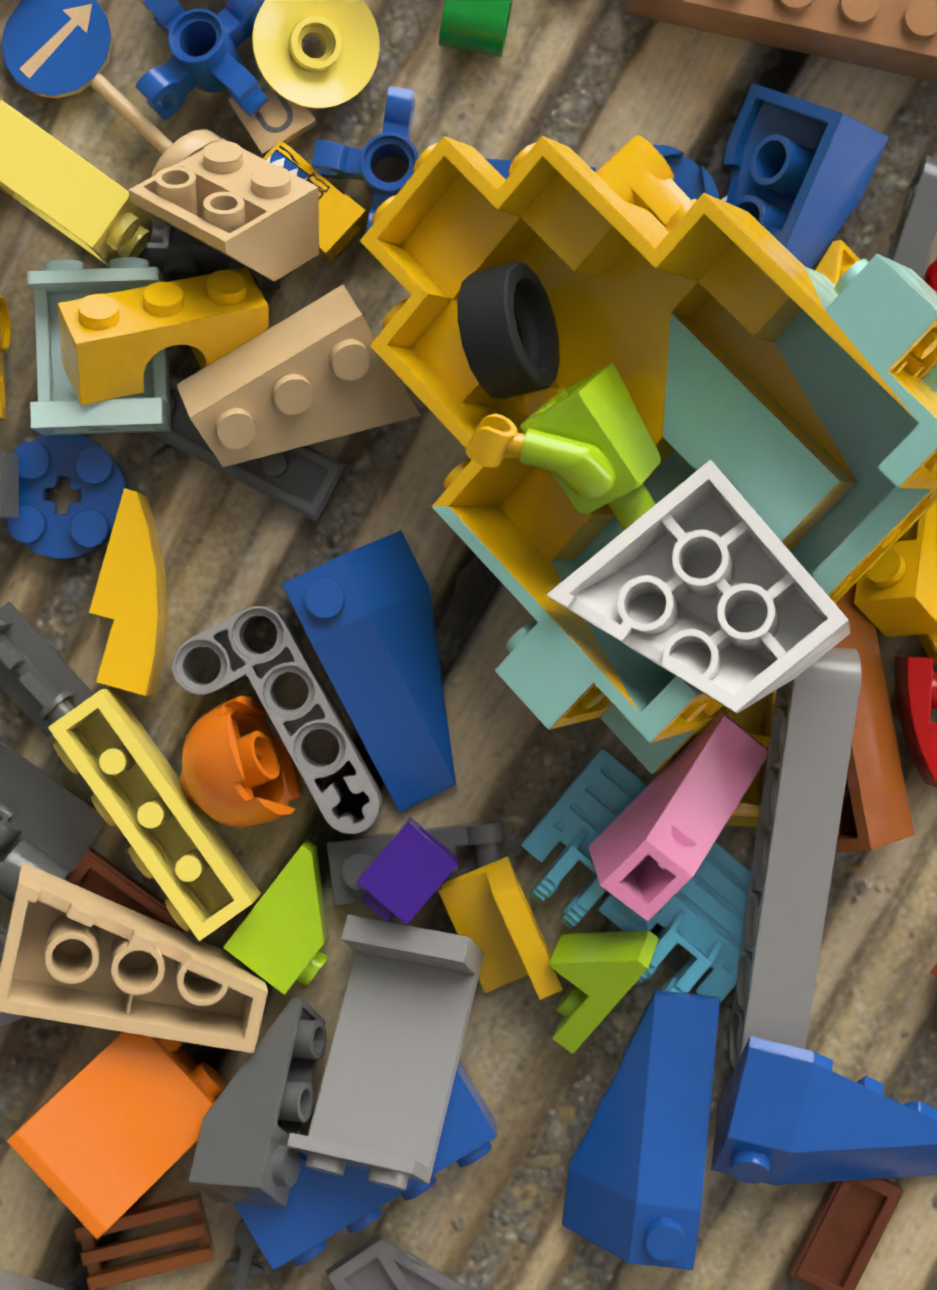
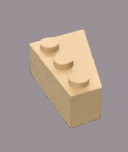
[176,284,421,467]

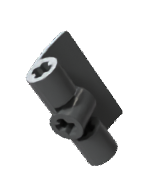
[0,741,107,902]

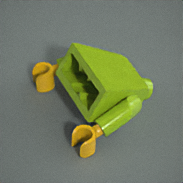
[466,362,661,531]

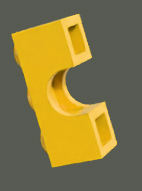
[57,267,269,406]

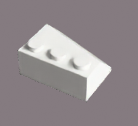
[547,459,851,713]

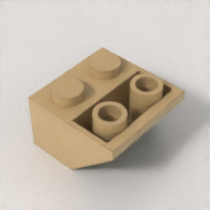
[128,138,319,282]

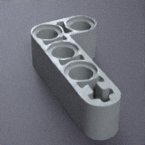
[172,606,383,834]

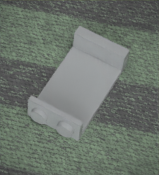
[287,915,484,1191]

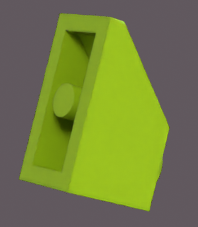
[223,839,328,995]

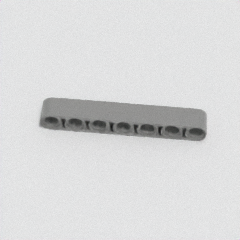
[728,647,862,1068]

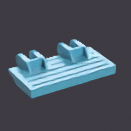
[521,746,751,1003]

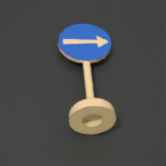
[1,0,221,177]

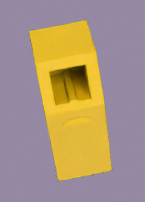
[854,501,937,637]

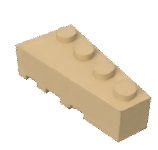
[0,862,268,1053]

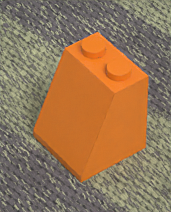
[7,1032,227,1239]

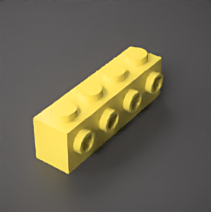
[48,688,261,941]

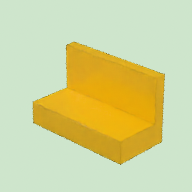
[438,856,563,1000]

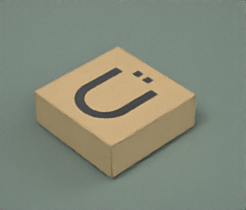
[228,78,317,158]

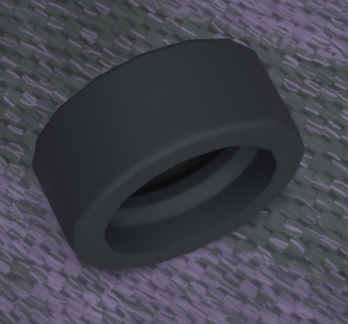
[458,262,560,399]

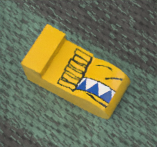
[263,140,368,265]

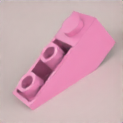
[588,711,768,921]

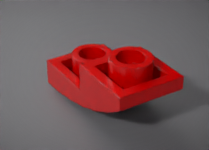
[895,656,937,787]

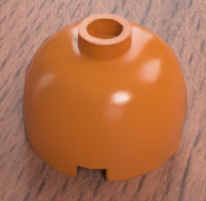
[180,696,302,828]

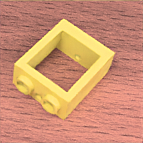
[0,100,152,267]

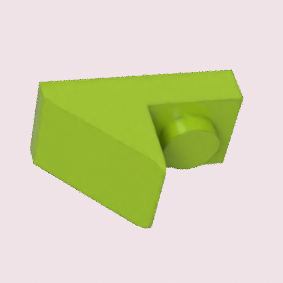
[549,930,659,1054]

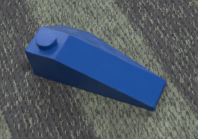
[723,83,889,269]
[282,530,456,813]
[562,990,720,1270]
[711,1036,937,1185]

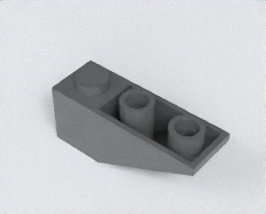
[188,997,327,1208]

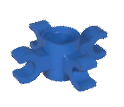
[135,0,269,121]
[311,86,418,232]

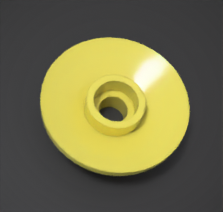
[252,0,380,109]

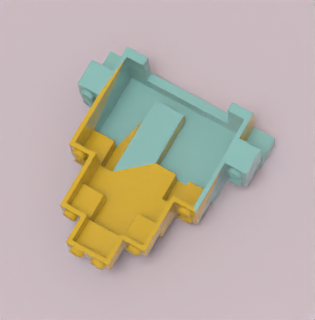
[360,136,937,774]

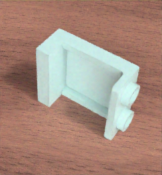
[27,257,171,436]

